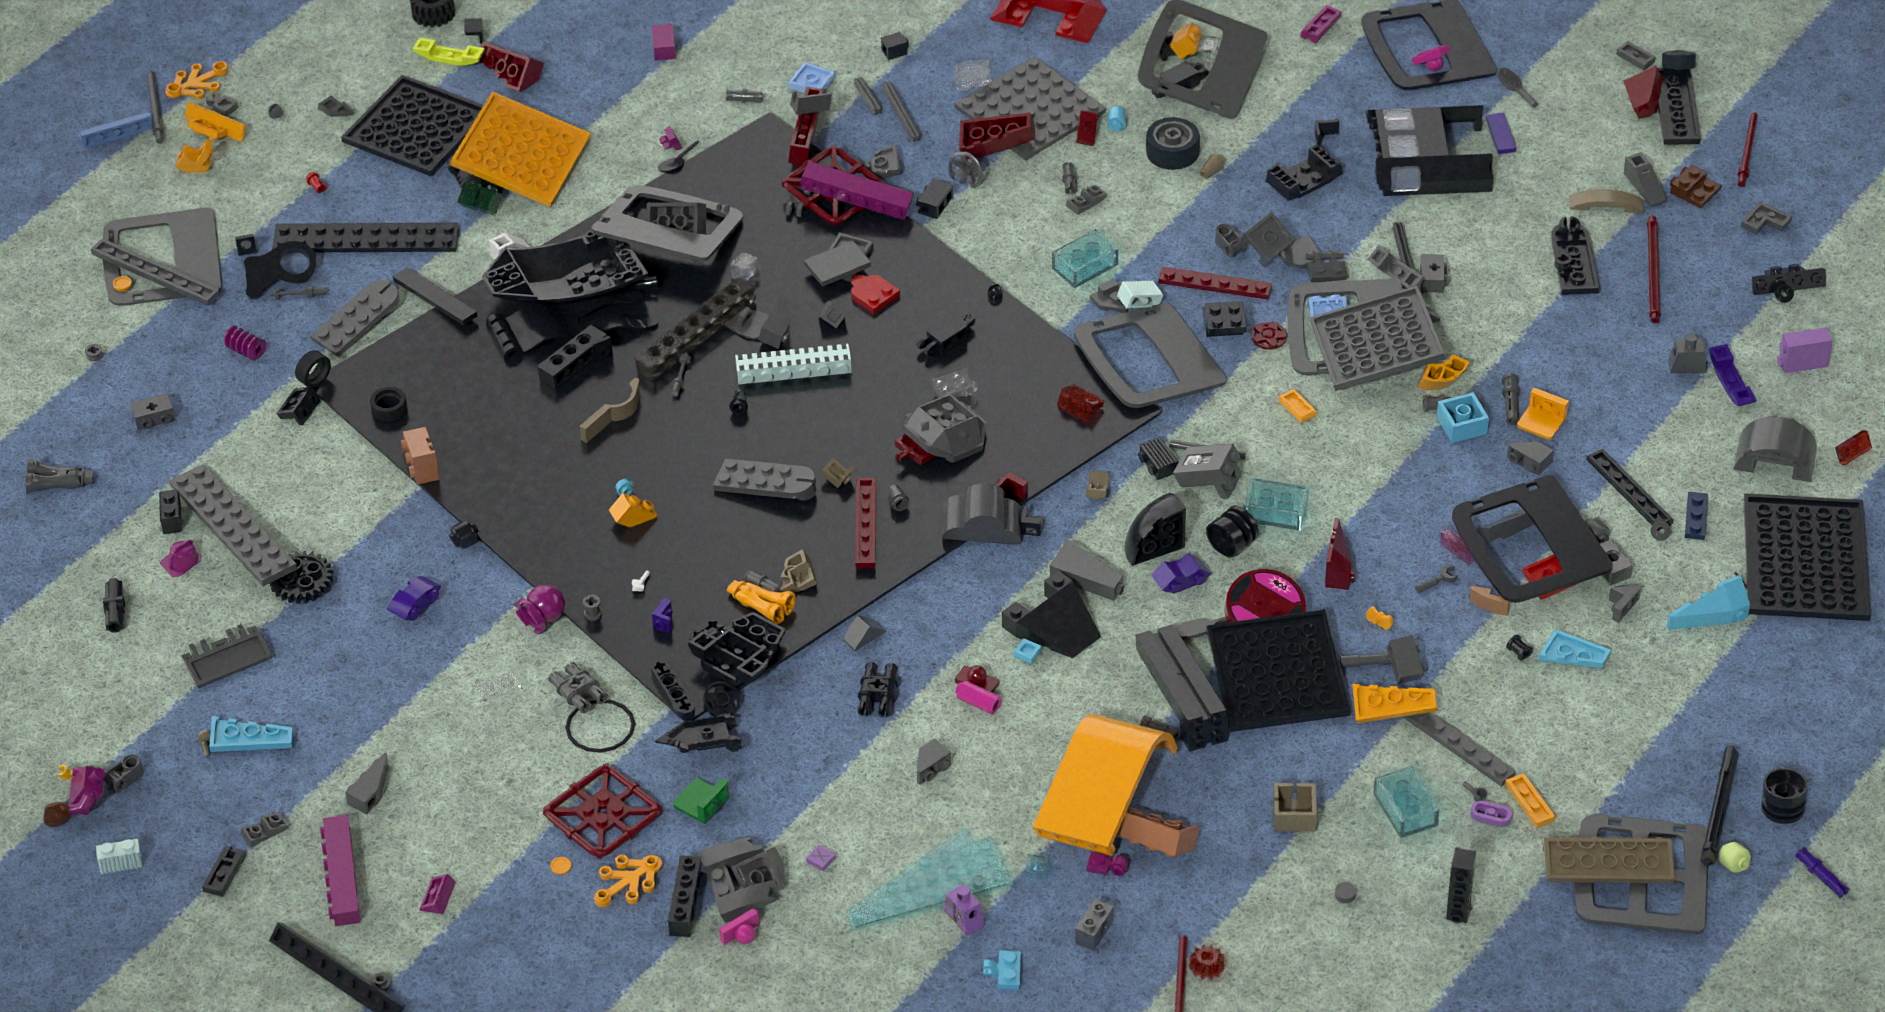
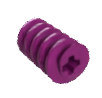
[224,325,267,361]

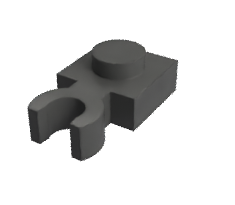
[206,92,238,116]

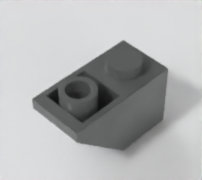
[1507,441,1554,475]
[917,738,951,785]

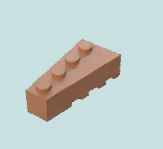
[1116,807,1200,857]

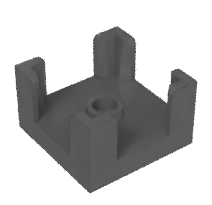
[1241,212,1296,267]

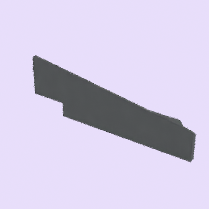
[1476,509,1534,543]

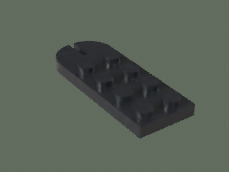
[1551,216,1599,295]

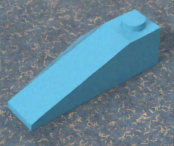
[1667,575,1750,630]

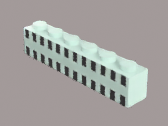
[735,344,852,385]

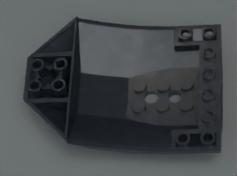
[482,231,648,304]

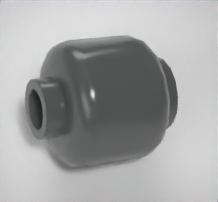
[1585,518,1610,544]

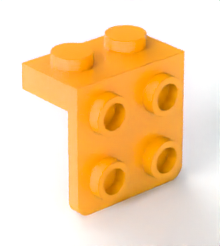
[1517,388,1569,440]

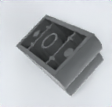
[942,483,1021,544]

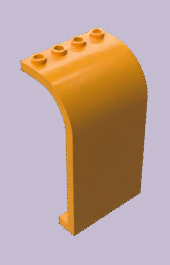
[1033,714,1178,856]

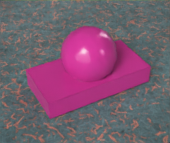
[1412,44,1450,71]
[719,908,759,945]

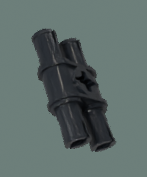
[858,662,898,717]

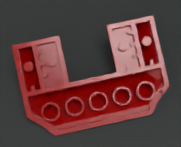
[990,0,1107,43]

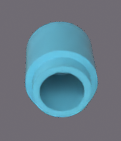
[1108,106,1126,131]

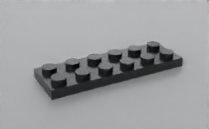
[1658,68,1701,145]

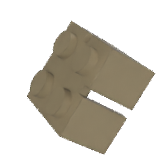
[1273,783,1317,832]

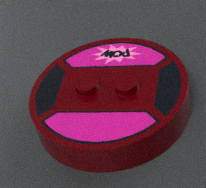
[1224,569,1306,622]

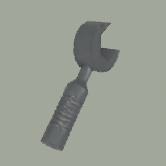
[1415,565,1458,593]

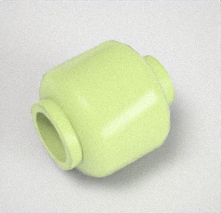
[1719,842,1751,873]

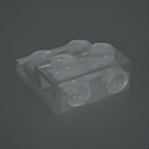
[954,58,992,90]

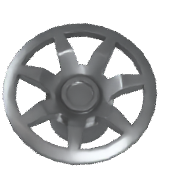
[948,152,982,188]

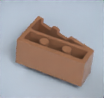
[401,427,439,485]

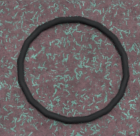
[565,699,635,753]

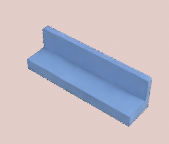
[78,112,153,148]

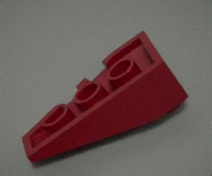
[1325,518,1355,590]

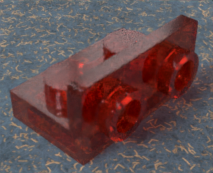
[1057,384,1105,421]

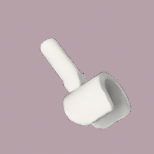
[632,571,650,592]

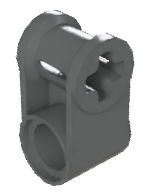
[1215,224,1247,258]
[104,754,144,793]

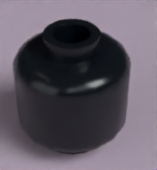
[449,520,479,549]

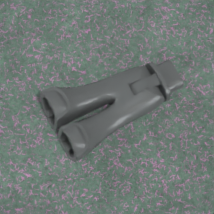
[26,459,94,493]

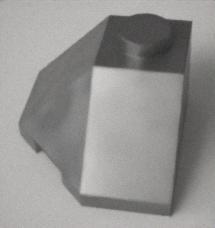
[731,846,784,895]

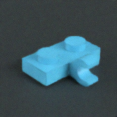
[983,950,1021,989]

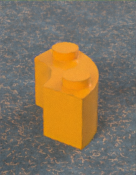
[1417,354,1470,390]

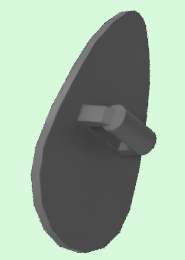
[714,307,769,339]

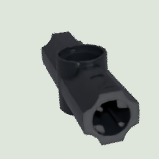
[103,578,125,633]

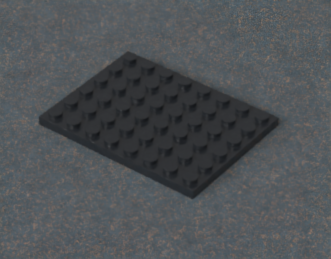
[1743,494,1870,621]

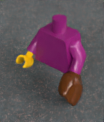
[43,765,106,828]

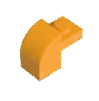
[175,139,214,172]

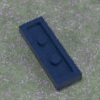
[1685,492,1708,540]

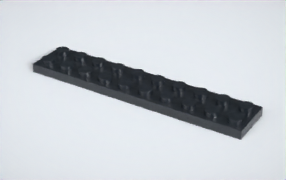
[272,222,459,253]

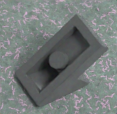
[1609,585,1641,623]

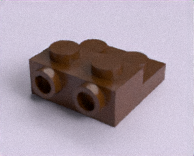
[1670,164,1722,208]

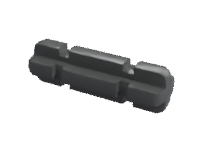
[1140,715,1179,740]

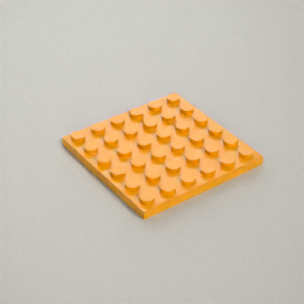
[450,92,591,207]

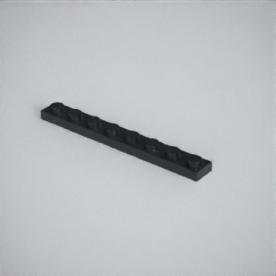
[269,922,405,1012]

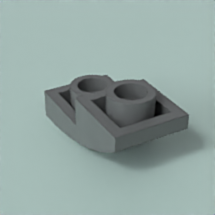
[1066,185,1107,215]
[240,812,289,847]

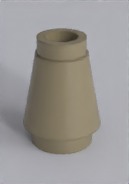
[1199,153,1225,179]

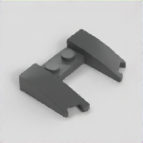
[698,837,777,923]

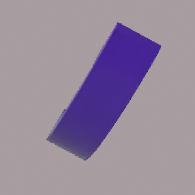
[1709,344,1756,406]

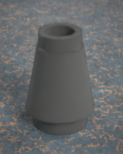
[888,484,909,511]

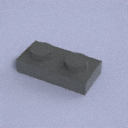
[1616,41,1656,70]

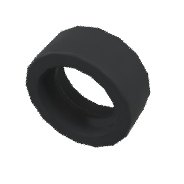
[295,350,331,388]
[370,387,407,422]

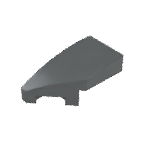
[318,95,354,117]

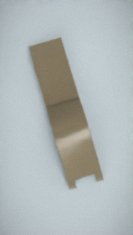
[579,377,640,443]

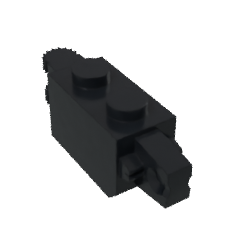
[1151,61,1209,98]
[916,312,975,356]

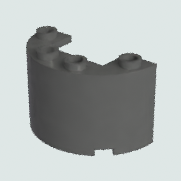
[1734,416,1817,482]

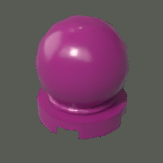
[514,584,565,635]

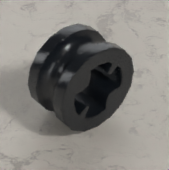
[1554,253,1572,271]

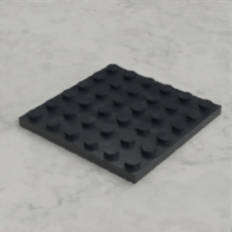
[341,75,484,176]
[1206,609,1350,732]

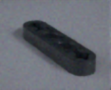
[651,659,695,720]

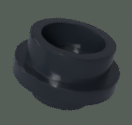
[1775,284,1794,303]

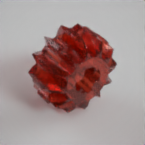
[1189,944,1225,981]

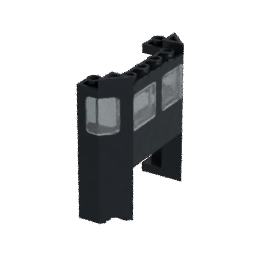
[1365,105,1494,196]

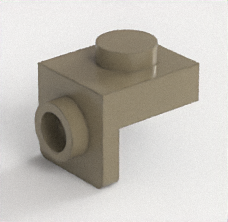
[820,458,854,488]
[1086,471,1109,500]

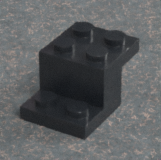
[1202,301,1247,337]

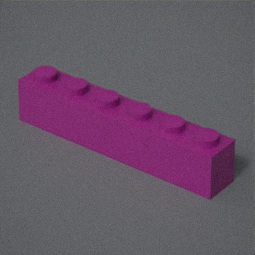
[801,161,913,220]
[320,815,360,927]

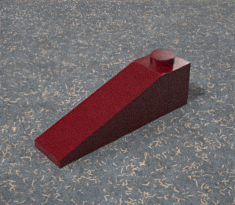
[480,41,544,92]

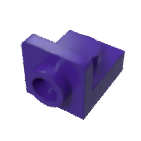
[652,598,673,633]

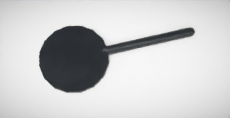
[658,140,699,172]

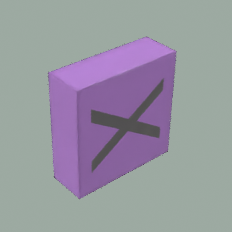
[806,845,836,871]

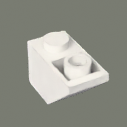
[489,233,530,260]

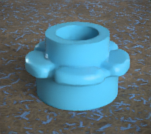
[615,478,634,496]

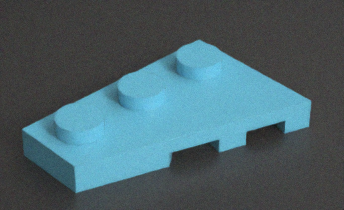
[1538,629,1611,668]

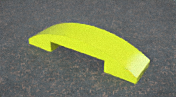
[413,38,485,66]

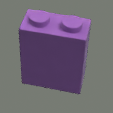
[1777,328,1833,373]

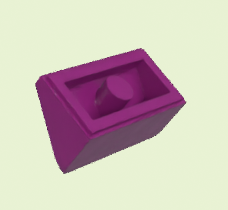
[419,874,456,914]

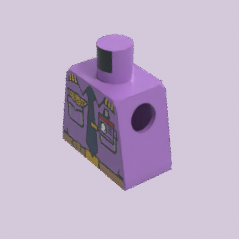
[944,885,984,936]

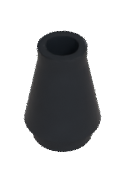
[729,389,748,415]

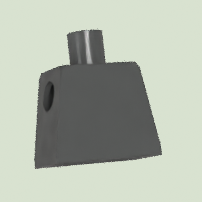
[1668,334,1707,373]

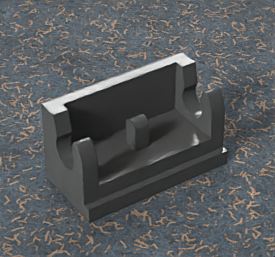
[790,88,832,115]

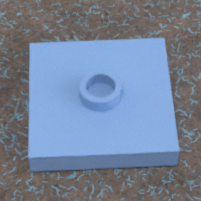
[788,62,836,93]

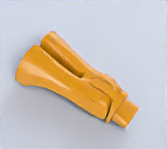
[727,580,796,625]

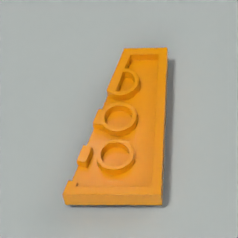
[1353,684,1438,723]

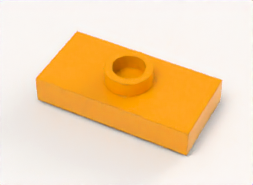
[1278,389,1317,423]

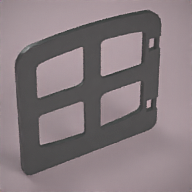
[1574,814,1707,934]

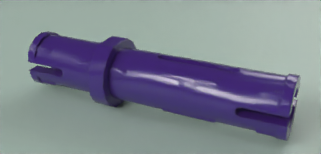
[1795,847,1850,898]

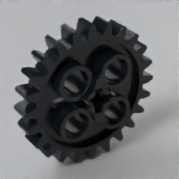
[269,551,334,604]

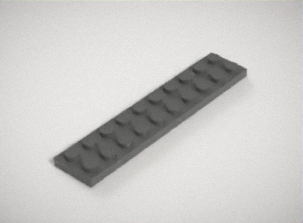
[169,464,297,586]

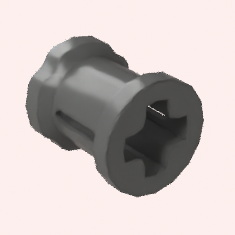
[583,595,602,621]

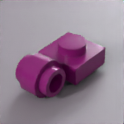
[1086,852,1129,876]

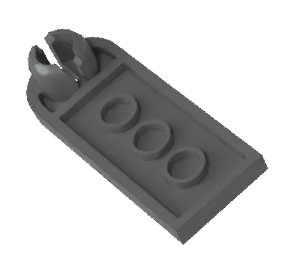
[311,280,399,357]
[713,458,817,501]

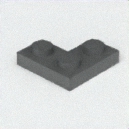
[1741,202,1792,234]

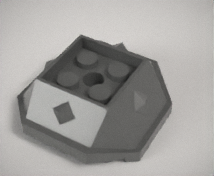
[903,394,987,463]

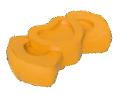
[1366,606,1394,630]

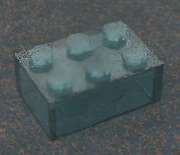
[1052,229,1118,289]
[1243,478,1309,531]
[1373,766,1440,838]

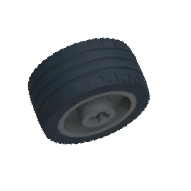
[1146,117,1200,170]

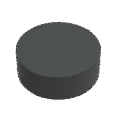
[1335,882,1356,903]

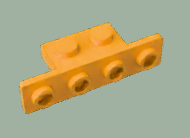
[185,102,246,142]

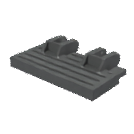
[181,624,272,688]

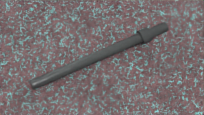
[147,71,164,144]

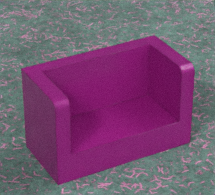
[652,24,676,61]

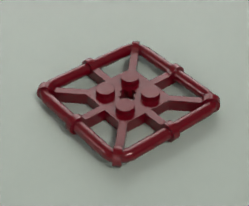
[782,145,885,226]
[543,764,663,859]

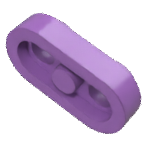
[1470,800,1512,827]

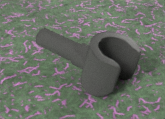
[1462,781,1487,801]

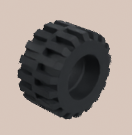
[410,0,455,28]

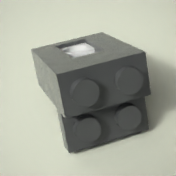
[1173,443,1241,499]

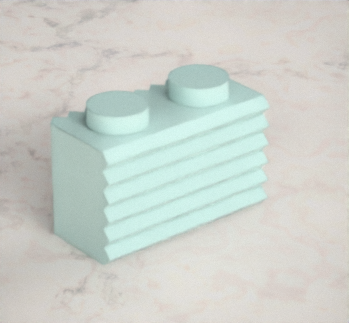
[1117,280,1163,309]
[96,839,143,874]

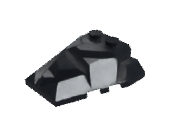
[688,612,785,686]

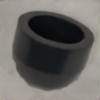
[988,284,1003,300]

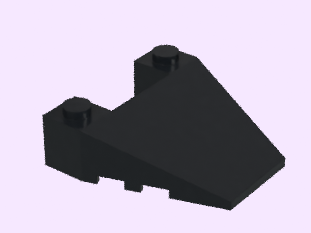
[1002,570,1101,658]

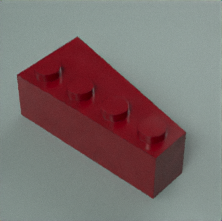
[959,112,1035,159]

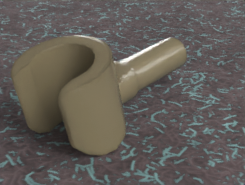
[198,729,210,757]

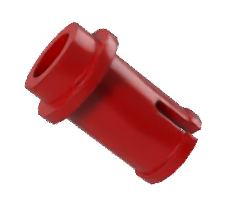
[306,172,327,194]

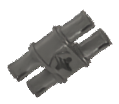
[548,662,608,714]

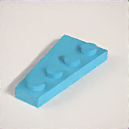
[209,716,293,752]

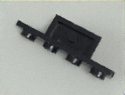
[1752,264,1826,295]

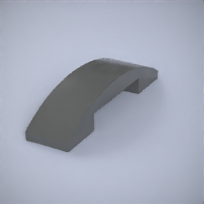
[1367,245,1425,289]

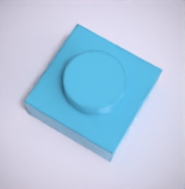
[1014,639,1041,664]

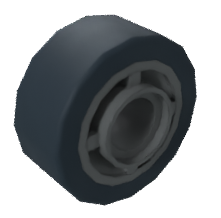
[1662,50,1696,70]

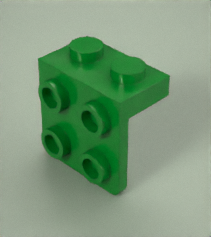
[673,778,730,824]

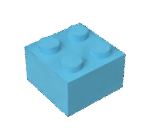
[1437,392,1489,443]

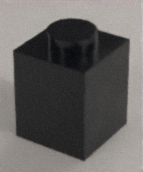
[881,32,909,60]

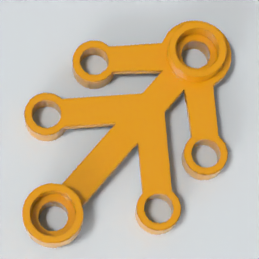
[165,61,228,100]
[594,855,662,907]

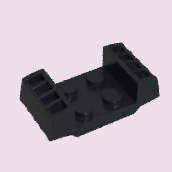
[1265,144,1342,201]

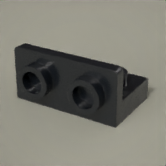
[276,387,320,425]

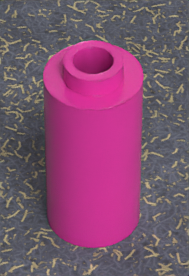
[955,680,1002,715]

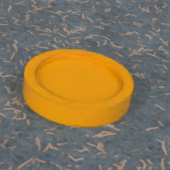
[113,276,132,292]
[550,857,571,875]

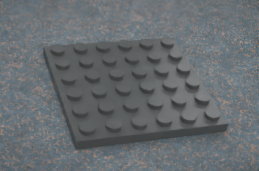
[954,56,1106,160]
[1309,285,1446,391]

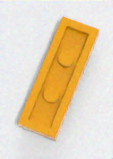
[1505,773,1555,828]

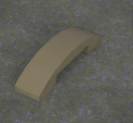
[1570,189,1644,213]

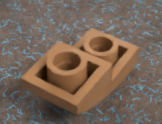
[1469,586,1509,616]

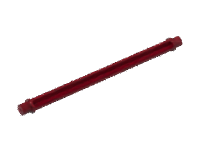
[1647,216,1661,323]

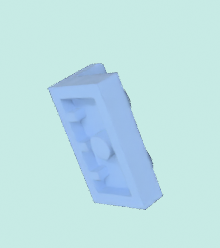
[1307,294,1347,317]

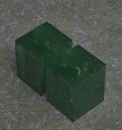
[457,181,502,216]

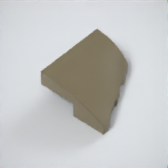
[780,549,818,593]

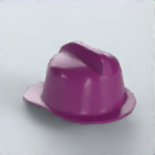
[160,539,202,578]

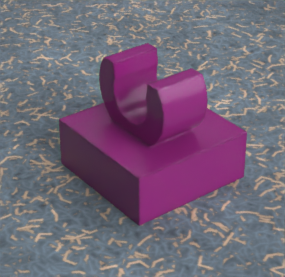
[659,126,682,151]

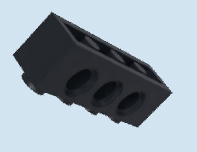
[537,325,607,389]
[1446,847,1477,923]
[668,855,702,937]

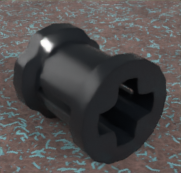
[1506,635,1533,661]

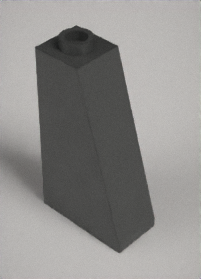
[1050,540,1124,601]

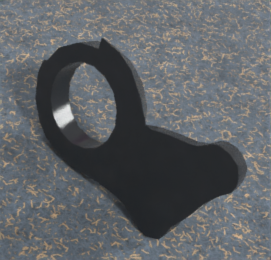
[244,241,317,300]

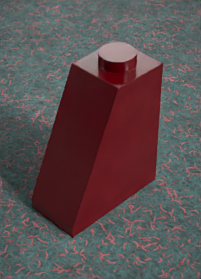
[1624,66,1663,119]

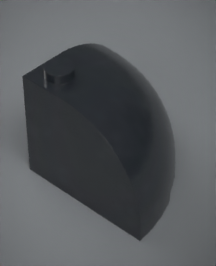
[1124,493,1186,566]

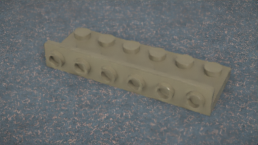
[1542,836,1675,883]

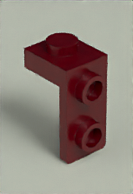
[996,472,1028,499]

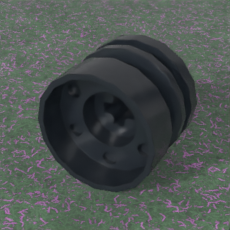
[1206,505,1259,558]
[1761,768,1808,824]

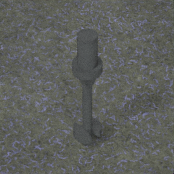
[270,286,326,300]
[671,353,691,396]

